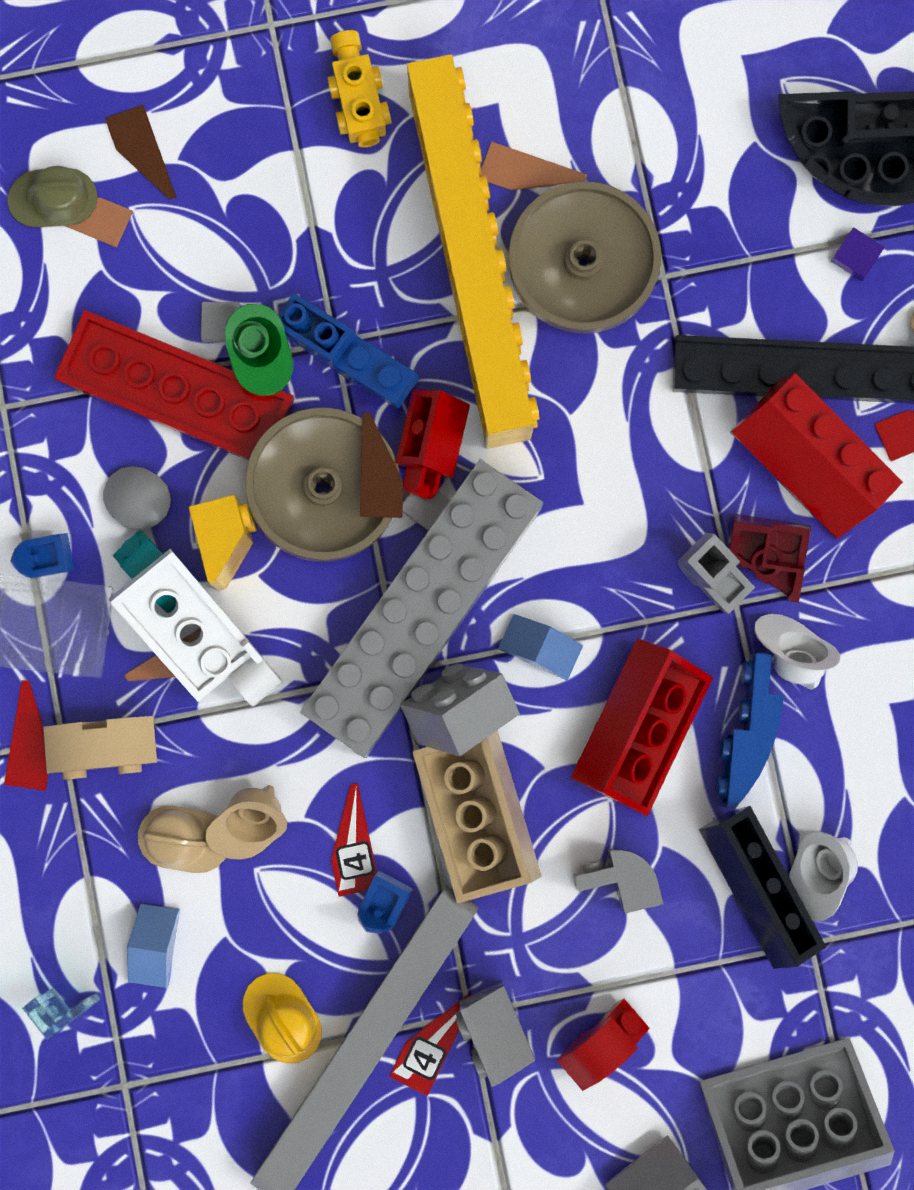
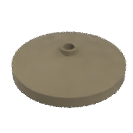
[509,181,661,334]
[245,408,399,562]

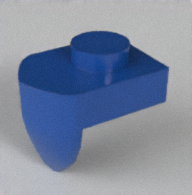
[10,533,74,578]
[357,871,414,933]

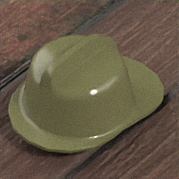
[7,165,98,228]

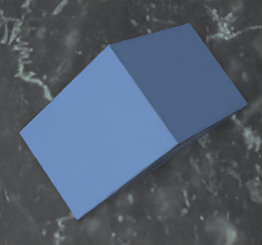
[498,614,583,681]
[127,903,180,988]

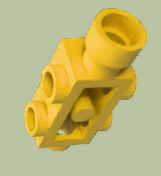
[327,30,391,147]

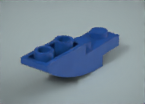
[278,293,420,409]
[716,653,784,808]

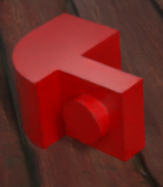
[557,998,650,1091]

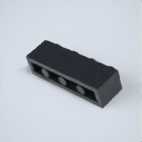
[698,806,826,969]

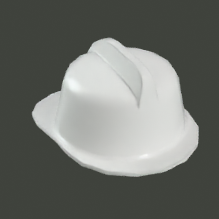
[754,614,840,690]
[789,831,858,921]

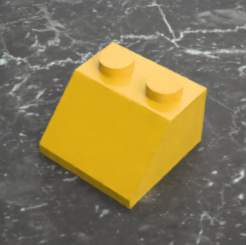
[189,495,257,591]

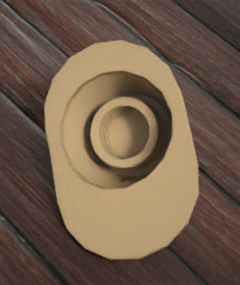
[205,785,288,860]
[138,806,226,873]

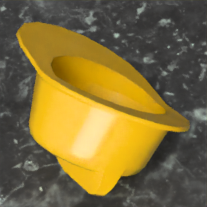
[243,973,322,1063]

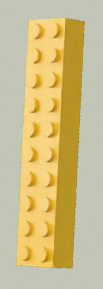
[407,54,540,449]

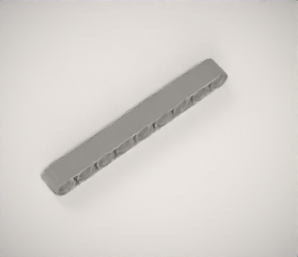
[250,885,479,1190]

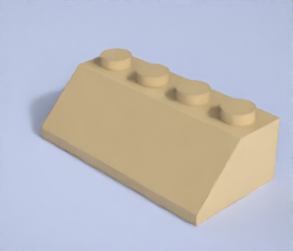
[412,730,542,904]

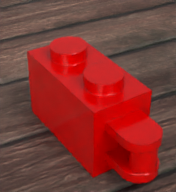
[395,390,470,500]

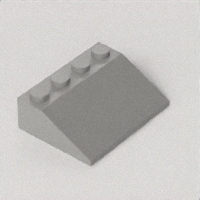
[700,1037,895,1190]

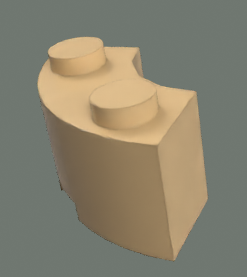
[43,716,157,780]

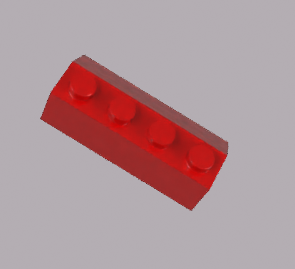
[730,373,903,539]
[570,638,713,817]

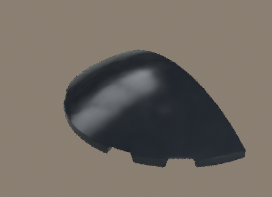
[778,91,914,206]

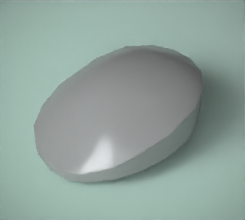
[103,466,171,529]

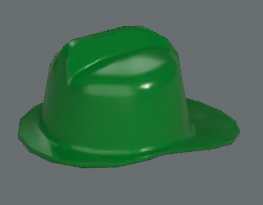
[224,303,293,396]

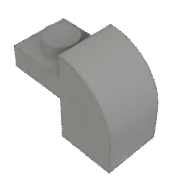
[677,533,755,614]
[573,849,663,914]

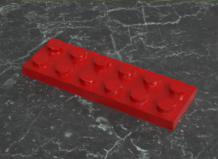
[54,310,295,461]

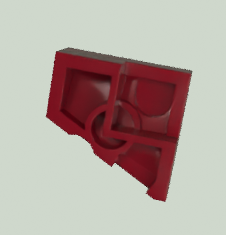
[729,514,811,603]

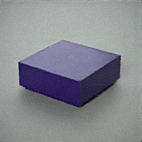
[831,227,885,281]

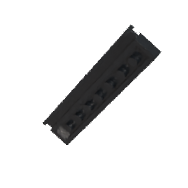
[673,335,914,404]

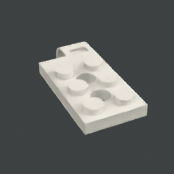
[109,549,283,707]

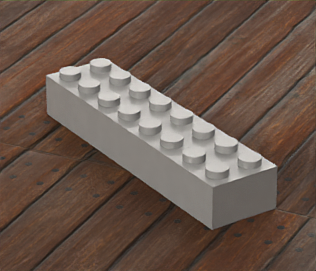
[300,459,544,758]

